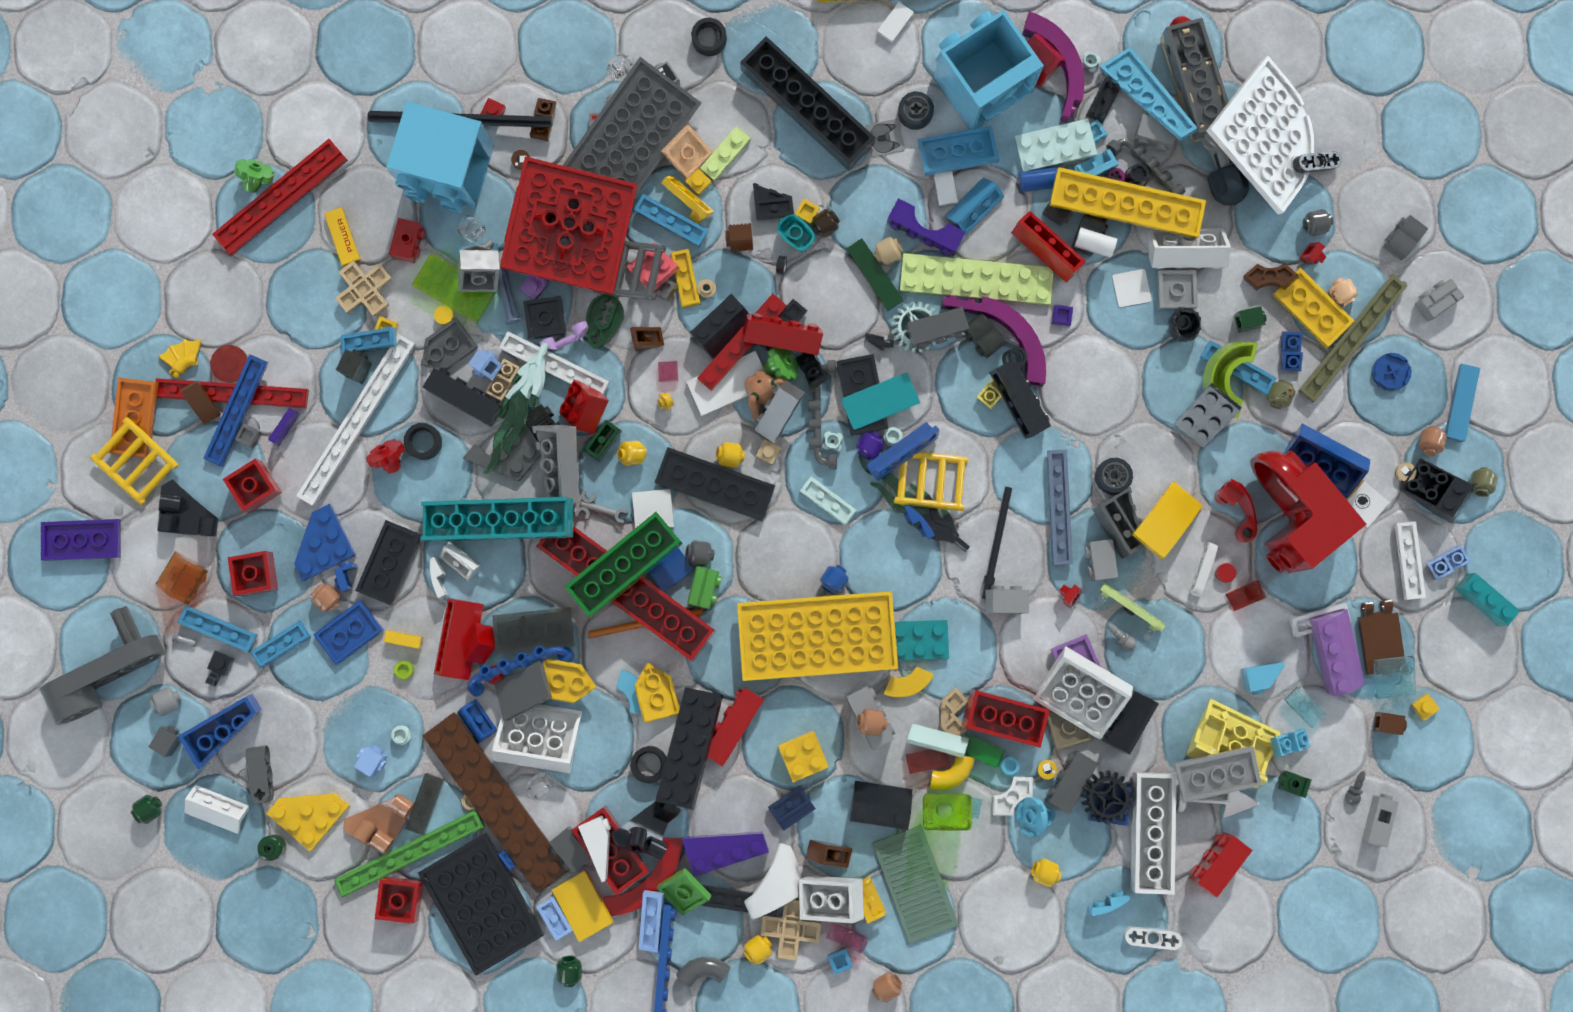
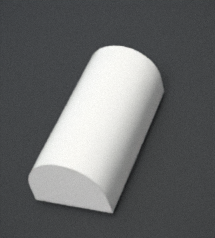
[1074,228,1117,258]
[439,541,480,581]

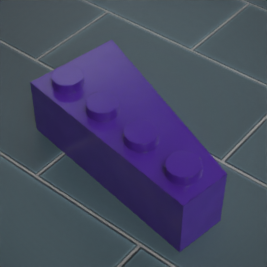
[682,831,769,877]

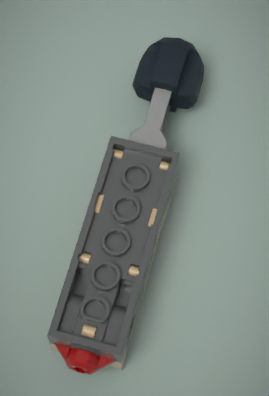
[1160,16,1249,206]

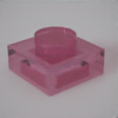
[658,361,678,382]

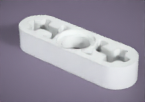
[1190,542,1218,597]
[1124,926,1182,950]

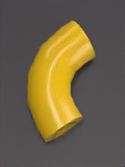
[929,756,975,790]

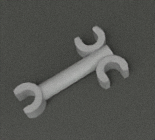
[575,490,628,524]

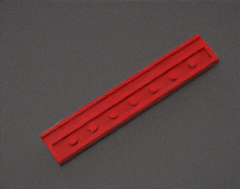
[212,139,348,256]

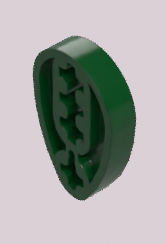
[586,295,624,349]

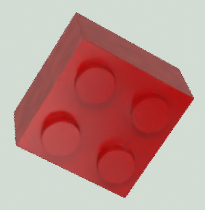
[223,458,282,513]
[227,551,278,597]
[374,876,423,924]

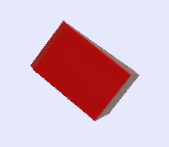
[465,623,496,664]

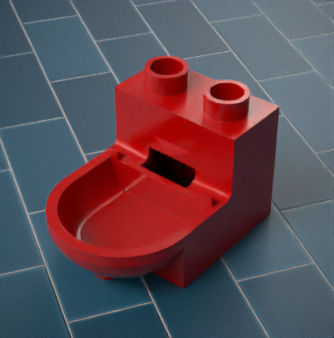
[1250,451,1367,574]

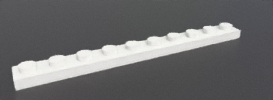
[296,334,416,506]

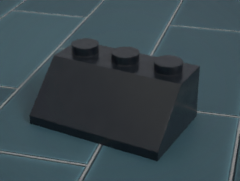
[690,294,750,360]
[1102,691,1159,755]
[849,781,913,830]

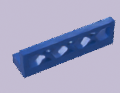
[866,422,939,481]

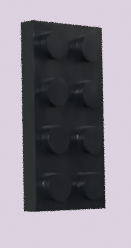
[836,354,888,436]
[355,520,422,606]

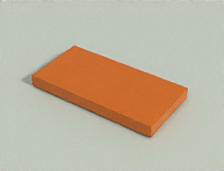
[110,377,158,458]

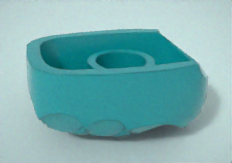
[777,214,815,253]

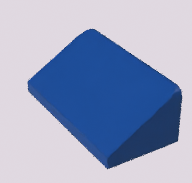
[457,699,497,744]

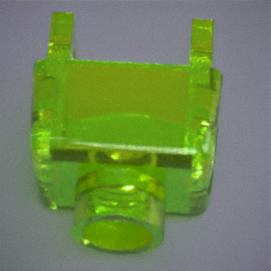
[922,792,972,831]

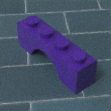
[887,198,966,256]

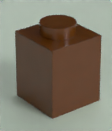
[1373,712,1407,735]

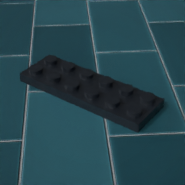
[654,447,775,522]
[655,687,723,810]

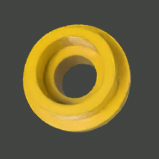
[657,392,674,411]

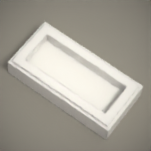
[877,2,914,43]
[933,171,958,207]

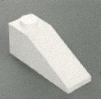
[578,816,611,882]

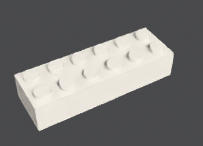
[1130,772,1177,895]

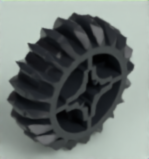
[1080,770,1134,824]

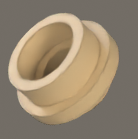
[697,279,716,298]

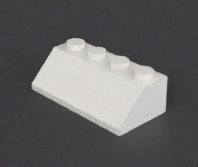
[1148,228,1231,269]

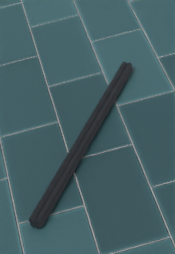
[367,111,553,128]

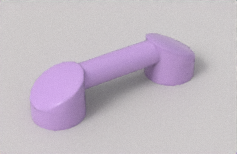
[539,321,589,350]

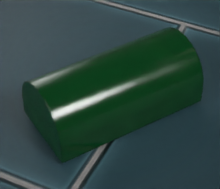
[584,420,622,462]

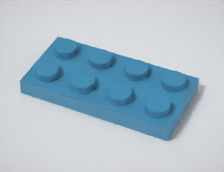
[917,126,999,176]

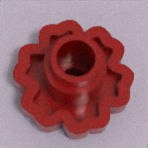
[366,439,405,474]

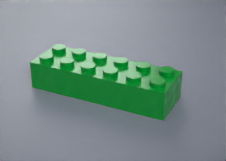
[564,512,683,618]

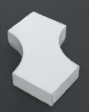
[993,776,1033,816]

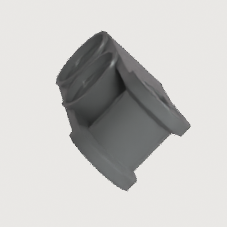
[245,745,274,803]

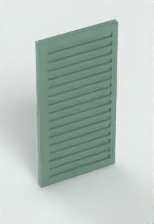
[872,824,959,944]

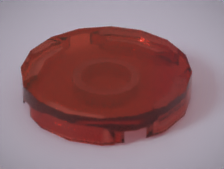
[210,345,248,383]

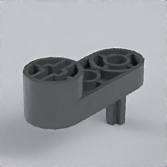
[40,606,165,725]

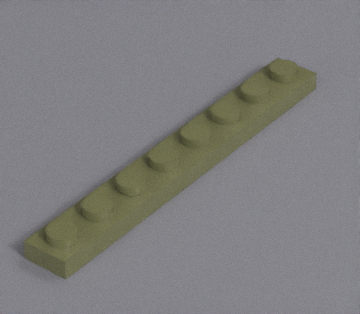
[1298,274,1407,403]

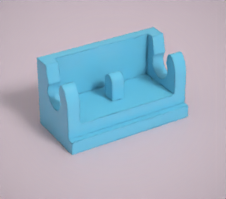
[1073,149,1119,177]

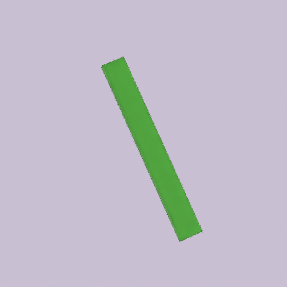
[334,810,485,897]

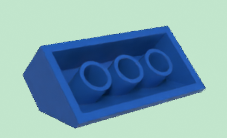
[1284,423,1370,499]

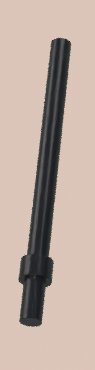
[982,487,1012,600]

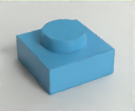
[827,947,853,974]

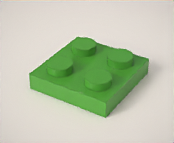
[656,868,712,915]

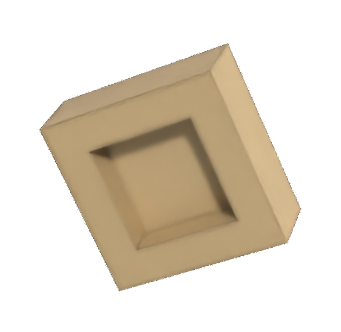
[756,439,781,465]

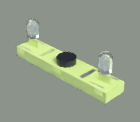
[1094,582,1165,641]

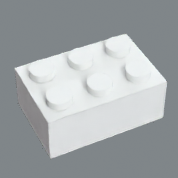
[799,876,864,923]

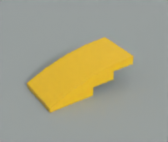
[1132,481,1203,560]

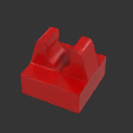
[1299,242,1326,264]
[1059,584,1082,608]

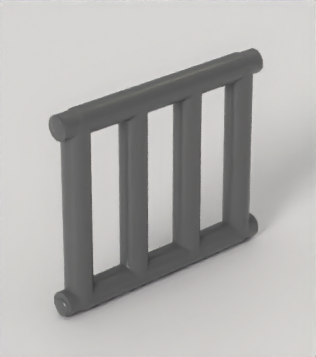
[593,241,666,300]

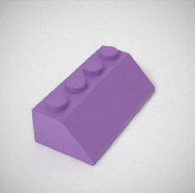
[1309,609,1365,697]

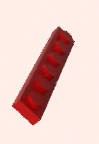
[697,293,787,392]

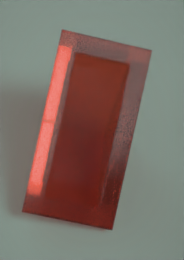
[1225,580,1267,611]

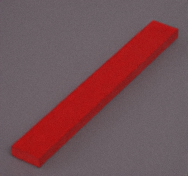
[155,378,309,409]

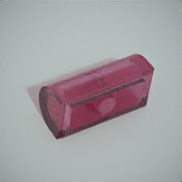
[826,922,868,954]

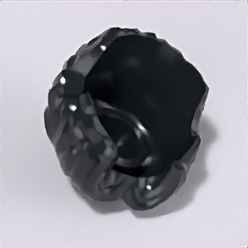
[1168,307,1201,343]

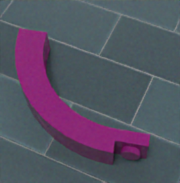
[1022,11,1085,123]

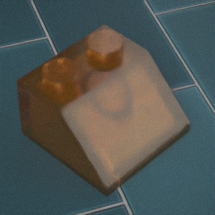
[156,551,208,605]

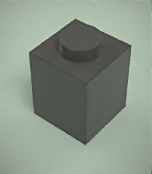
[148,725,181,757]

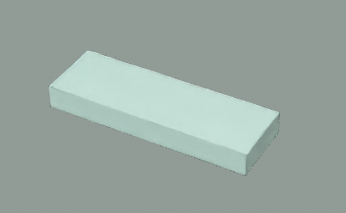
[799,476,857,526]
[907,724,969,758]

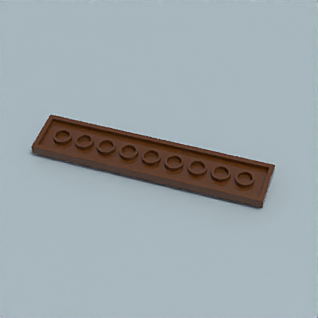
[422,712,567,893]

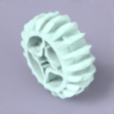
[891,302,936,353]

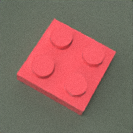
[626,242,680,291]

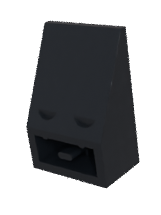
[1400,458,1474,523]

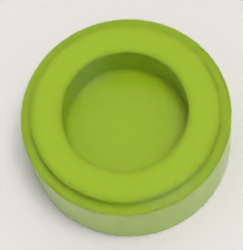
[394,660,415,680]

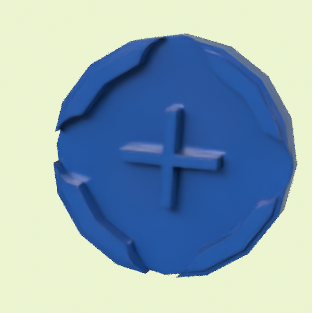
[1372,353,1412,391]

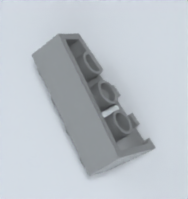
[532,425,579,504]

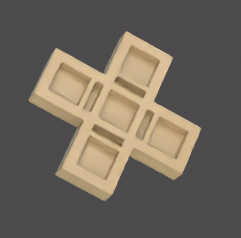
[335,260,393,317]
[760,899,821,961]

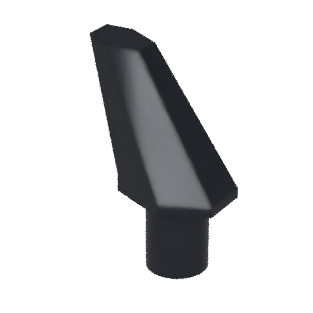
[865,333,894,351]

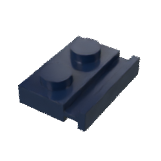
[768,785,816,831]

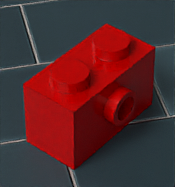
[389,218,425,263]

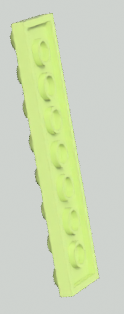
[899,253,1054,306]

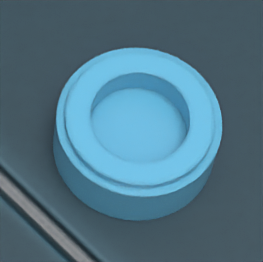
[1000,756,1020,776]

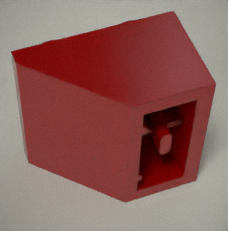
[559,379,609,434]

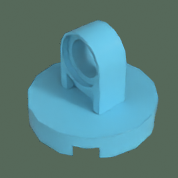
[1016,797,1055,837]

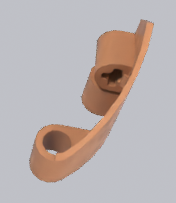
[344,794,415,854]

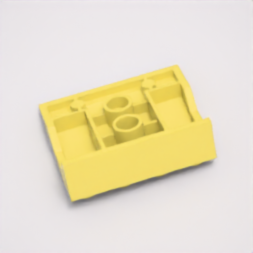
[1186,699,1280,789]

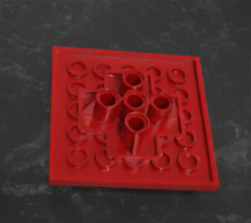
[500,156,637,295]

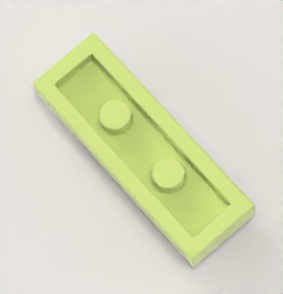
[700,126,751,182]

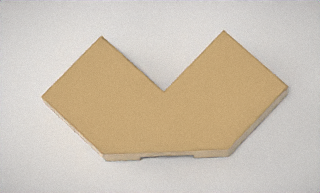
[940,687,968,736]

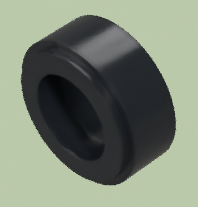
[776,255,787,275]

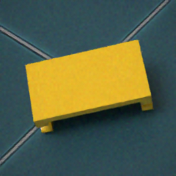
[862,876,886,924]

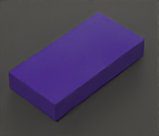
[268,408,300,446]

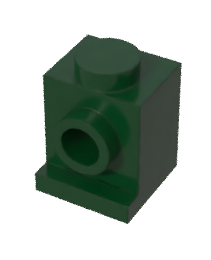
[1277,770,1312,798]

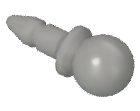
[1108,624,1136,651]

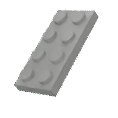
[1174,746,1262,803]

